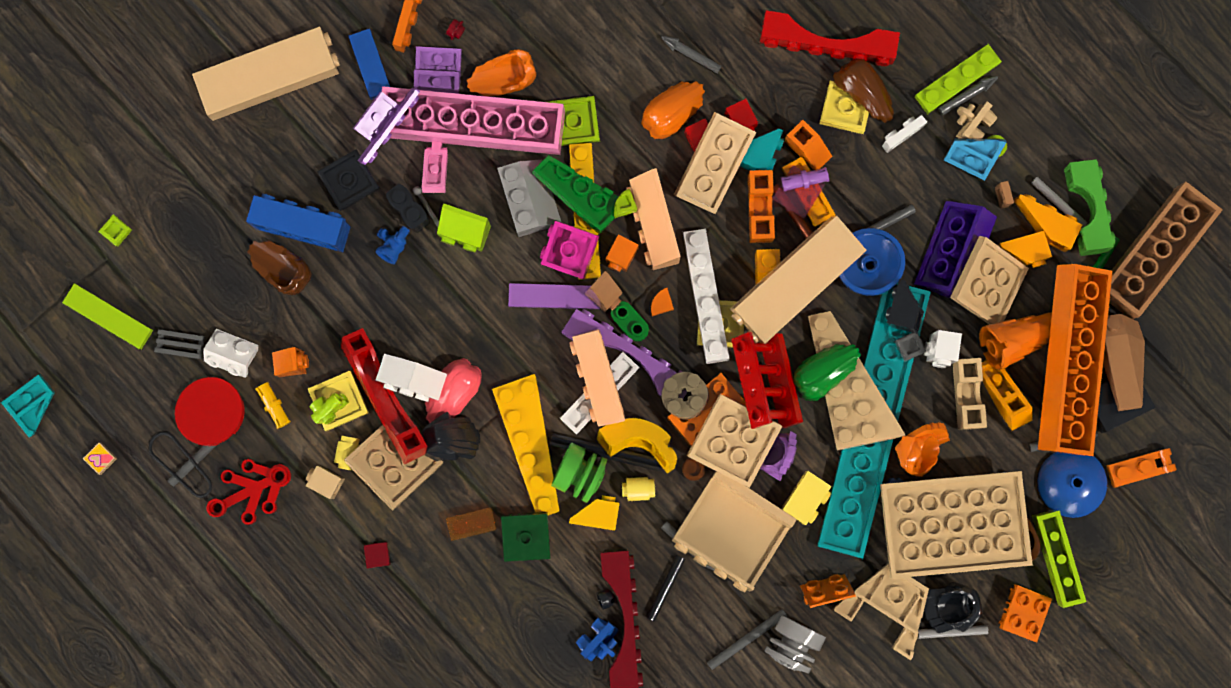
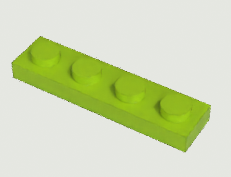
[915,44,1002,115]

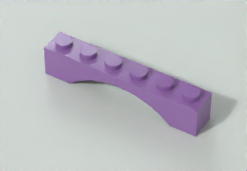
[562,309,687,398]

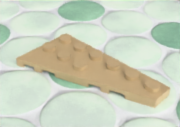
[808,311,906,451]

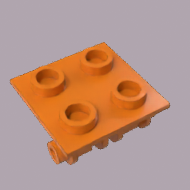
[800,574,856,608]
[999,585,1052,642]

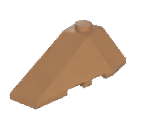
[1103,314,1145,411]

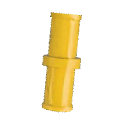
[255,382,291,429]

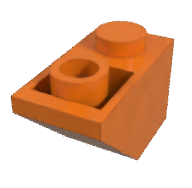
[784,120,832,170]
[272,347,309,377]

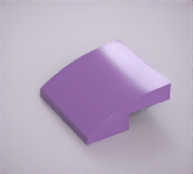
[414,46,462,94]

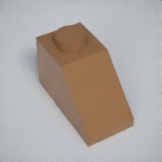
[585,271,622,312]

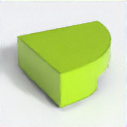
[614,189,637,218]

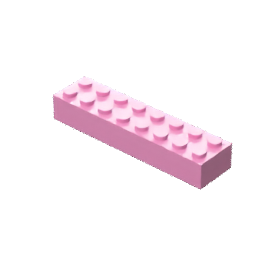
[382,87,565,155]

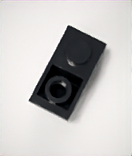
[885,279,924,334]

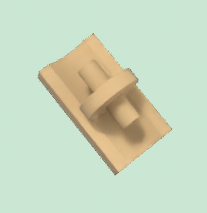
[956,101,997,139]

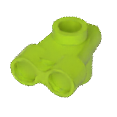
[310,393,349,424]

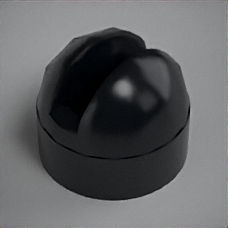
[596,590,615,610]

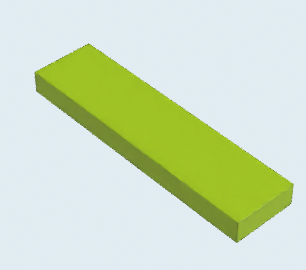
[62,283,153,350]

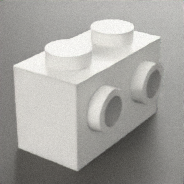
[924,330,962,368]

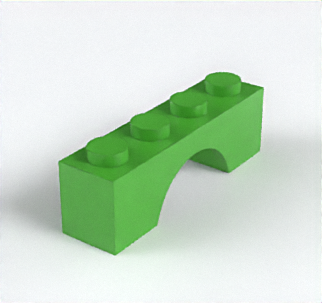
[1064,159,1115,256]

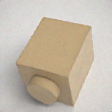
[306,466,345,499]

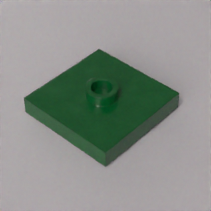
[501,512,551,562]

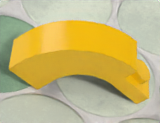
[597,418,677,473]

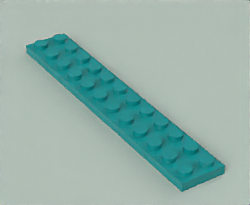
[817,283,931,559]

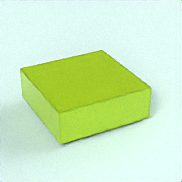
[98,214,132,247]

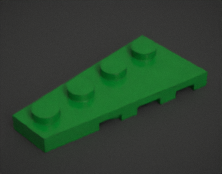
[532,155,618,234]

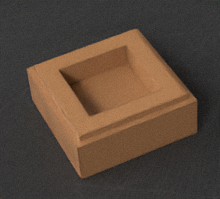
[995,181,1014,209]

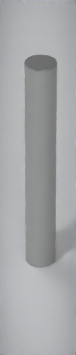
[1031,177,1087,229]
[918,625,988,639]

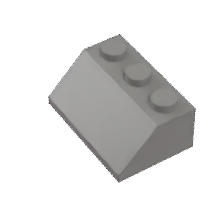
[497,160,561,237]

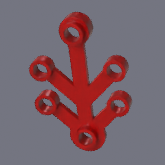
[206,459,291,525]

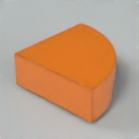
[651,288,674,317]

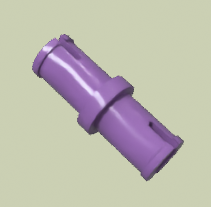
[781,167,829,192]

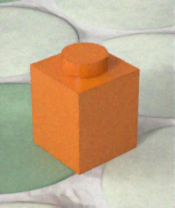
[606,234,639,273]

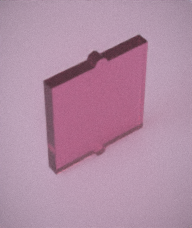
[772,165,825,219]

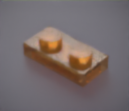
[446,507,497,541]

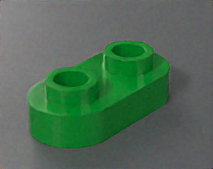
[611,301,649,342]

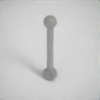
[413,186,439,227]

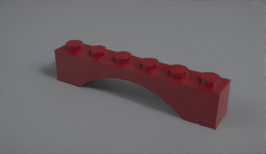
[601,550,643,688]

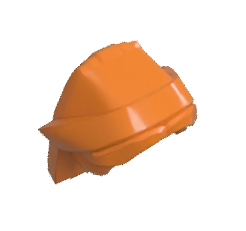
[895,422,950,477]

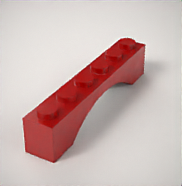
[760,10,900,66]
[341,328,427,465]

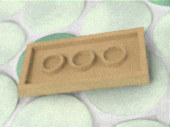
[674,112,756,214]

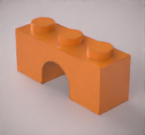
[748,170,775,243]

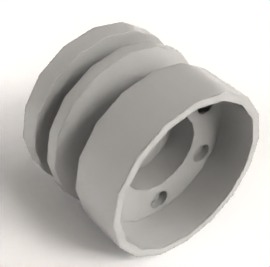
[765,615,826,674]

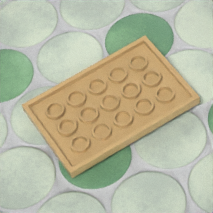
[880,471,1033,579]

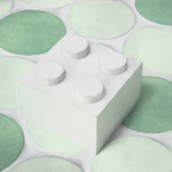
[376,354,447,402]

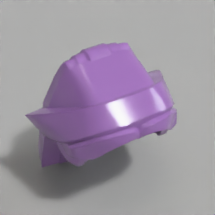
[760,431,797,481]

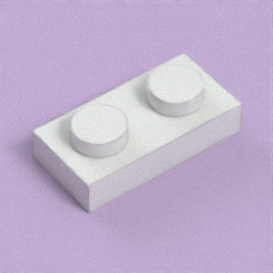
[882,115,927,153]

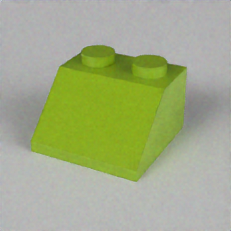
[437,204,491,253]

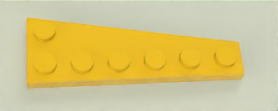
[492,374,560,515]

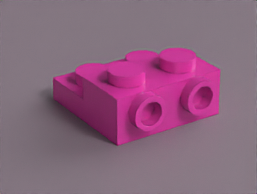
[540,221,599,279]

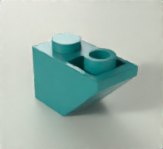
[740,129,785,171]

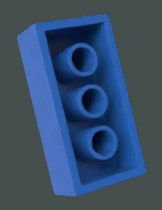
[246,194,350,252]

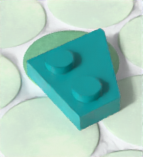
[1,374,55,437]

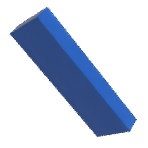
[349,28,390,100]

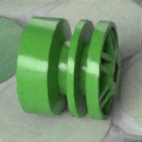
[551,443,608,503]

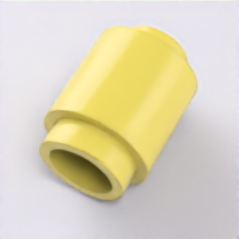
[334,436,360,470]
[622,477,655,501]

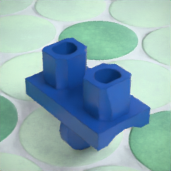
[576,618,619,662]

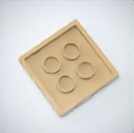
[950,236,1029,324]
[687,394,782,488]
[344,425,443,511]

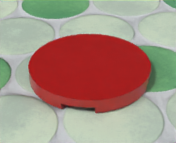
[175,377,245,446]

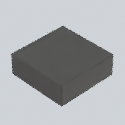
[894,333,926,362]

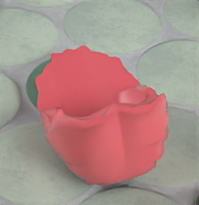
[425,358,482,424]

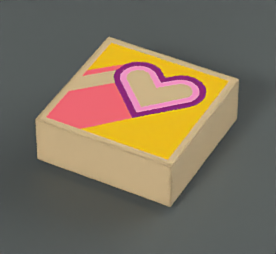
[83,442,117,475]

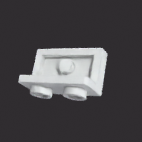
[204,329,258,378]

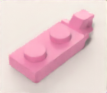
[422,141,448,193]

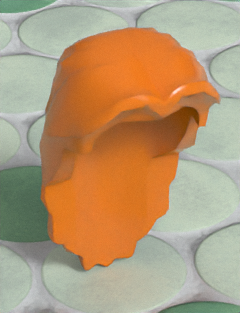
[466,49,536,97]
[641,81,705,139]

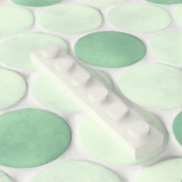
[683,229,729,364]

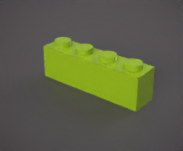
[1032,510,1086,608]

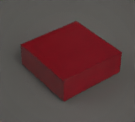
[364,542,391,568]

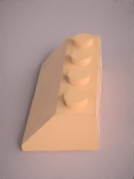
[626,168,681,270]
[569,329,625,427]

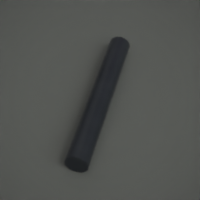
[646,555,686,622]

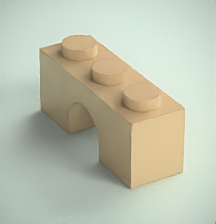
[953,358,987,430]

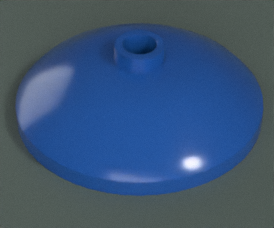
[839,228,905,296]
[1037,452,1107,518]

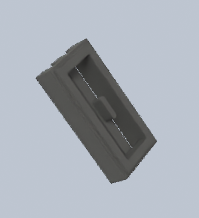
[154,329,205,359]

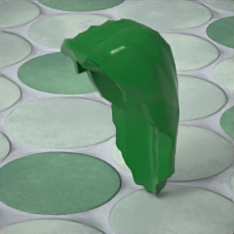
[793,344,861,401]

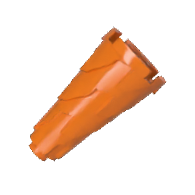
[979,312,1052,370]

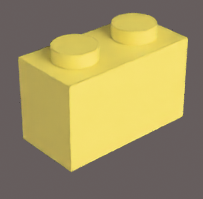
[781,471,831,525]

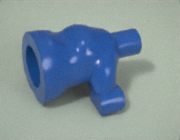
[375,226,410,264]

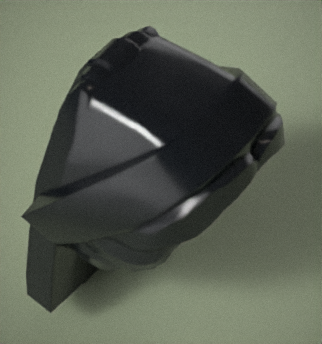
[421,412,480,461]
[923,582,983,634]

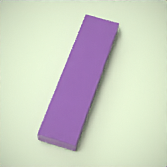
[508,283,600,310]

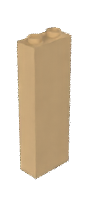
[192,27,340,121]
[730,216,867,344]

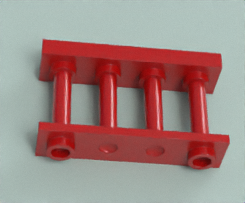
[731,332,803,429]

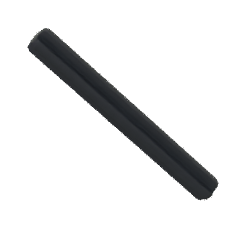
[550,434,661,471]

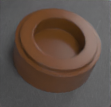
[682,458,705,481]

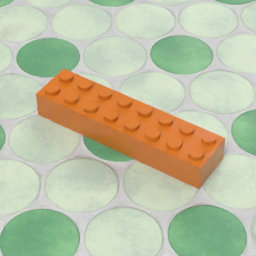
[1038,264,1113,456]

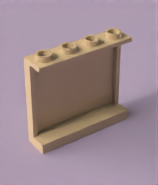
[672,471,797,593]

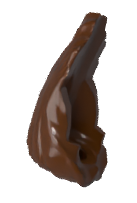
[833,59,894,123]
[247,240,312,295]

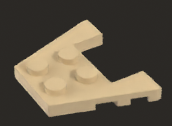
[833,563,929,660]

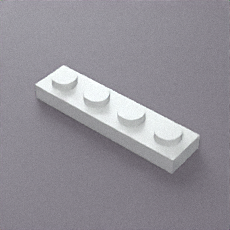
[560,352,640,434]

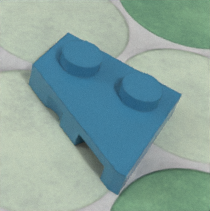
[944,138,1006,181]

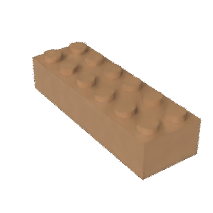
[1109,182,1223,319]

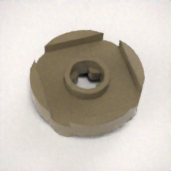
[662,372,709,419]

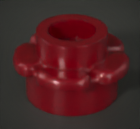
[446,19,465,40]

